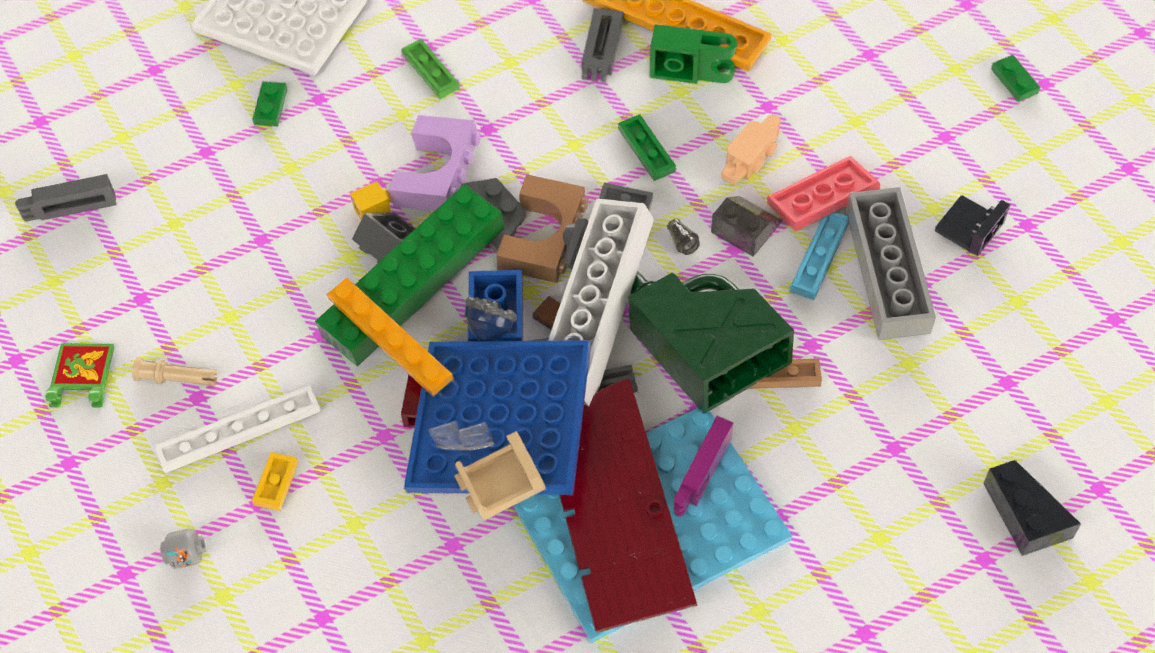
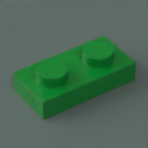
[991,54,1040,102]
[252,81,287,127]

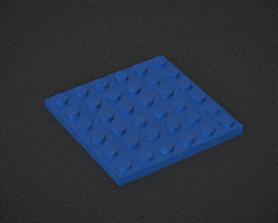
[404,340,591,495]

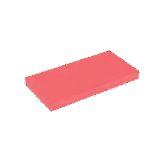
[767,156,880,232]

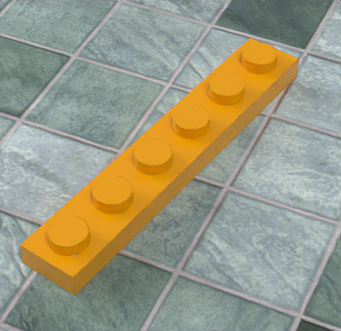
[326,278,454,396]

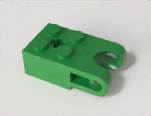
[650,24,737,84]

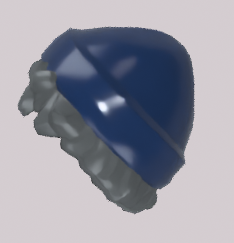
[464,297,517,341]

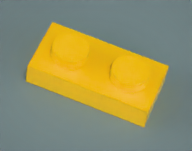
[252,452,299,511]

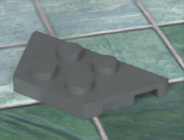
[461,178,527,254]

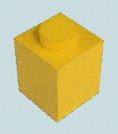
[350,181,392,220]

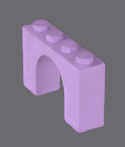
[388,115,480,211]

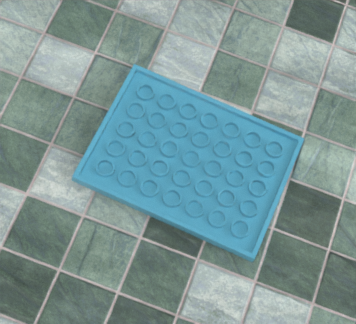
[513,408,792,643]

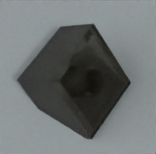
[711,196,782,257]

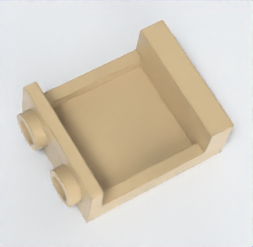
[454,431,546,521]

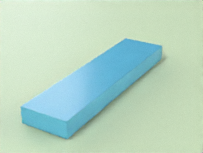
[790,212,849,300]

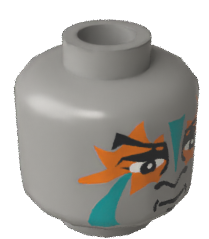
[160,529,206,569]

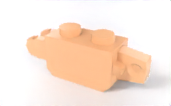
[721,115,781,185]

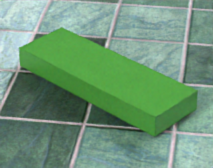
[401,39,460,99]

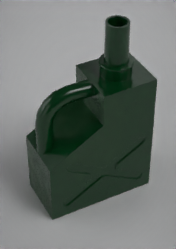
[628,270,794,414]

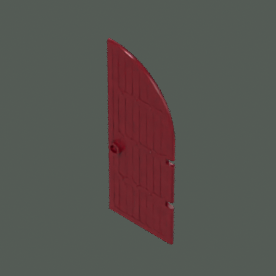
[559,378,698,633]

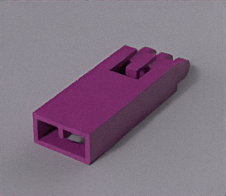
[674,416,734,517]

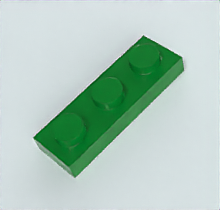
[618,114,676,181]

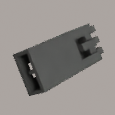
[581,8,623,82]
[15,174,117,222]

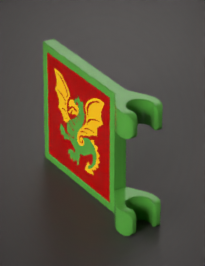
[45,343,114,408]

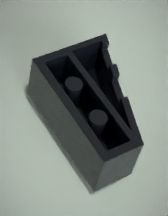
[983,460,1081,556]

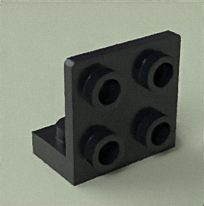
[935,195,1010,256]

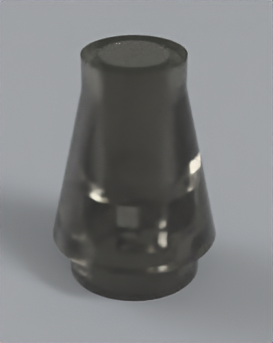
[667,218,700,255]

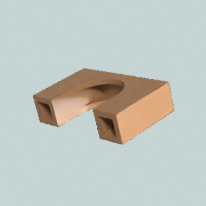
[496,174,589,283]

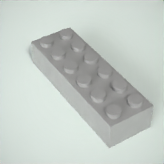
[846,187,936,340]

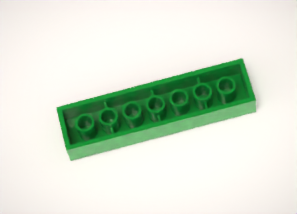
[315,184,505,367]

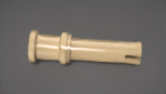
[132,357,218,387]

